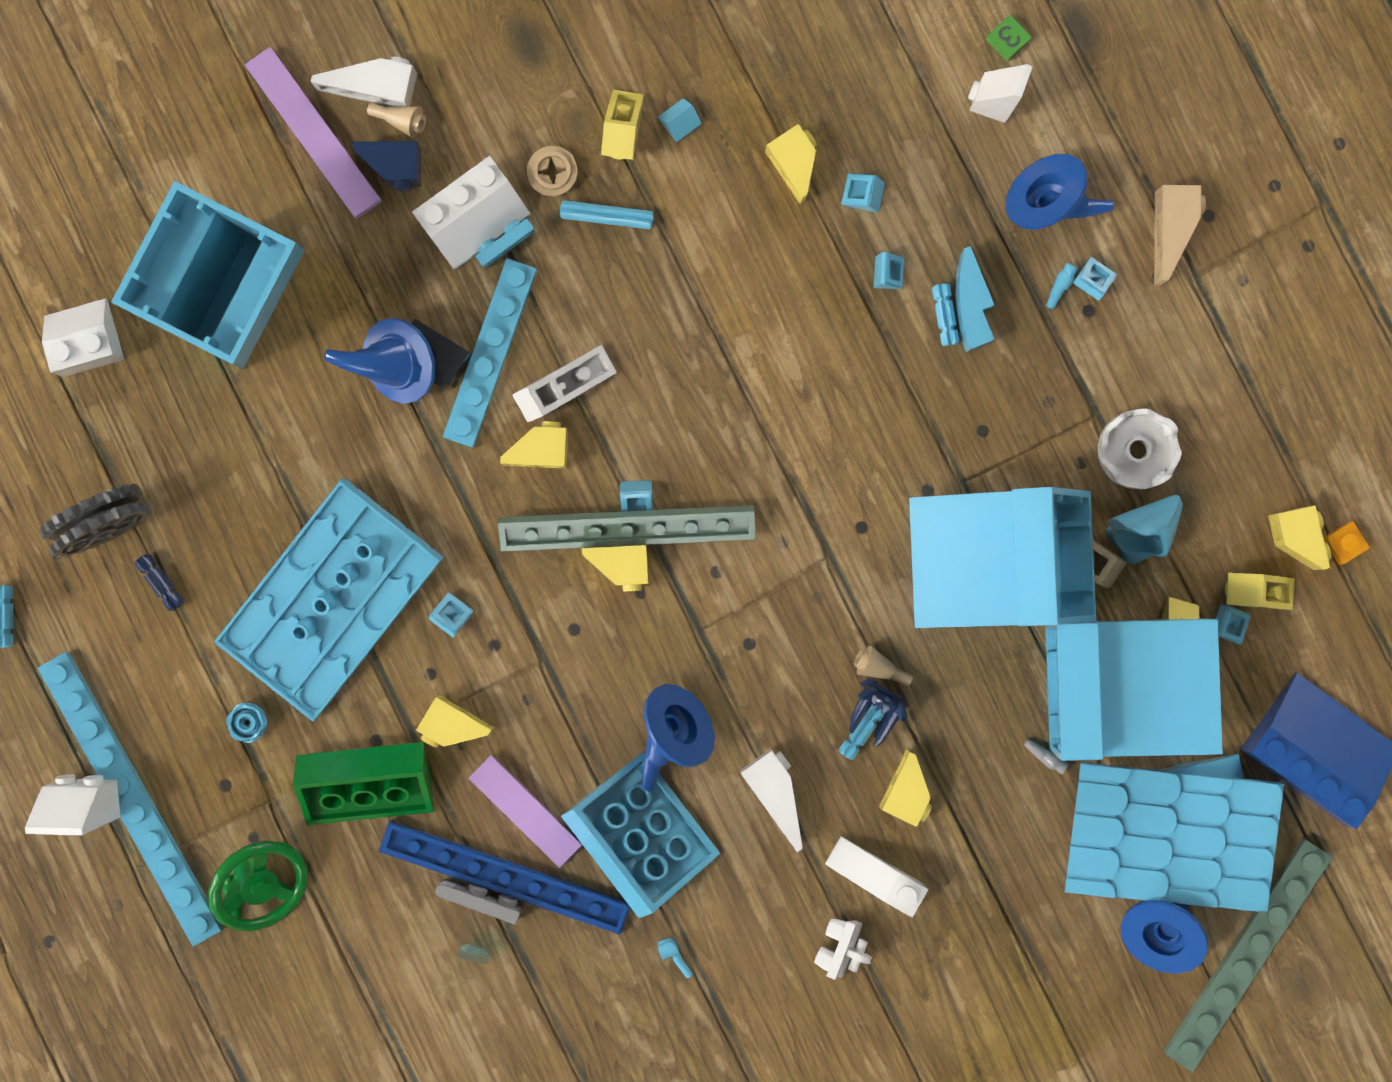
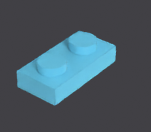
[475,218,535,269]

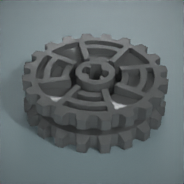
[39,484,152,559]

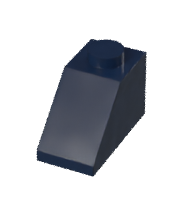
[353,141,422,191]

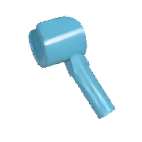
[658,938,693,978]

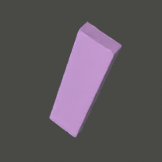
[468,755,582,868]

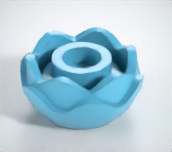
[226,703,267,743]

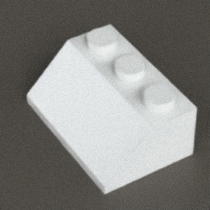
[412,156,531,270]

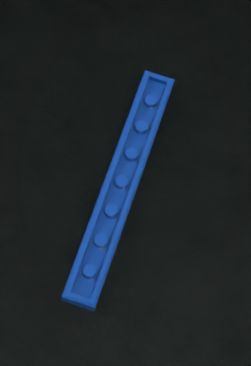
[378,820,630,935]

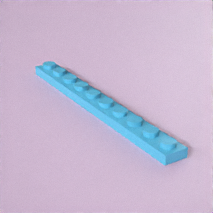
[37,652,224,947]

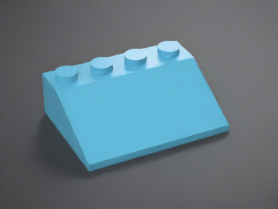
[561,752,720,918]

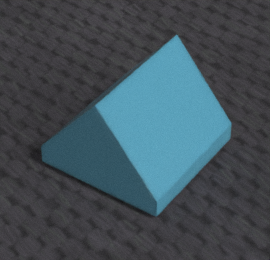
[658,98,702,143]
[874,252,904,289]

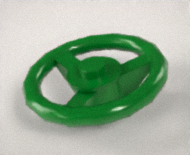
[208,840,308,932]

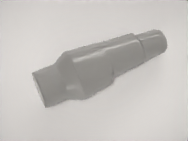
[1024,739,1069,775]

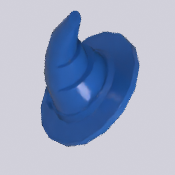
[1005,154,1114,230]
[324,317,435,404]
[642,684,715,792]
[1120,900,1209,974]

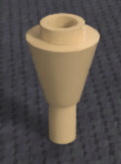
[367,103,426,138]
[854,645,913,686]

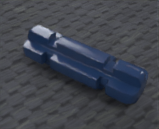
[135,554,184,611]

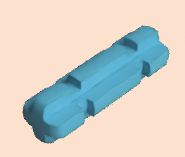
[932,283,959,346]
[0,585,14,648]
[839,705,885,760]

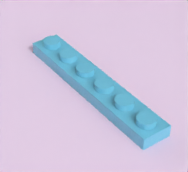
[443,258,537,448]

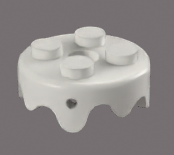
[1098,409,1182,489]

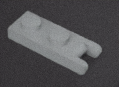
[435,880,523,925]

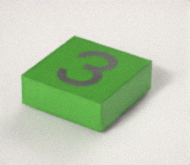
[986,15,1032,62]

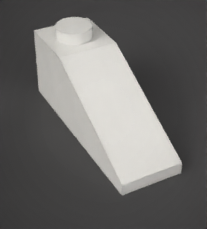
[311,56,417,107]
[968,64,1033,123]
[512,345,617,422]
[740,748,803,852]
[825,836,928,918]

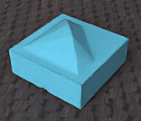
[1073,257,1117,301]
[428,592,474,638]
[1216,604,1251,645]

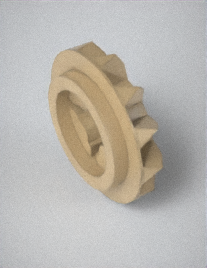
[527,146,578,198]

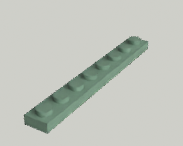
[498,505,755,551]
[1163,838,1333,1072]

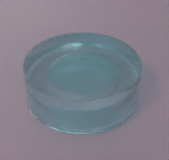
[457,943,491,964]

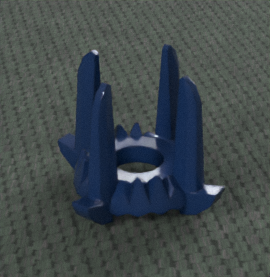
[849,679,907,746]

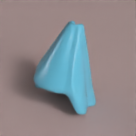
[1106,495,1183,564]

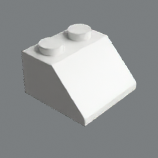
[42,298,124,377]
[25,774,121,835]

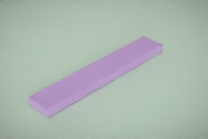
[245,47,382,219]

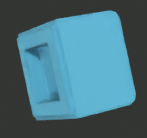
[841,173,885,212]
[620,480,653,512]

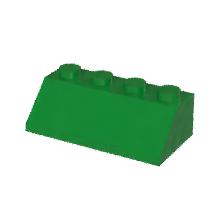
[293,742,434,825]

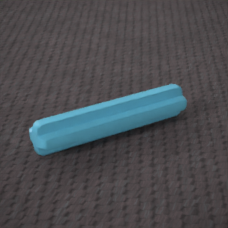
[560,200,654,229]

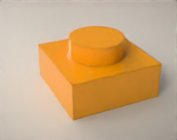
[1323,521,1370,565]

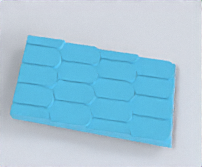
[214,478,444,722]
[1065,762,1284,912]

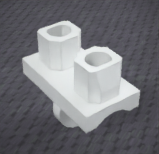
[814,919,872,980]

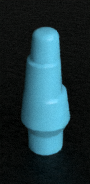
[1046,263,1078,309]

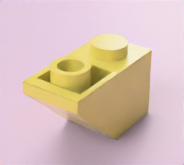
[1268,505,1331,570]

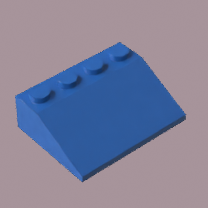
[1240,673,1392,830]

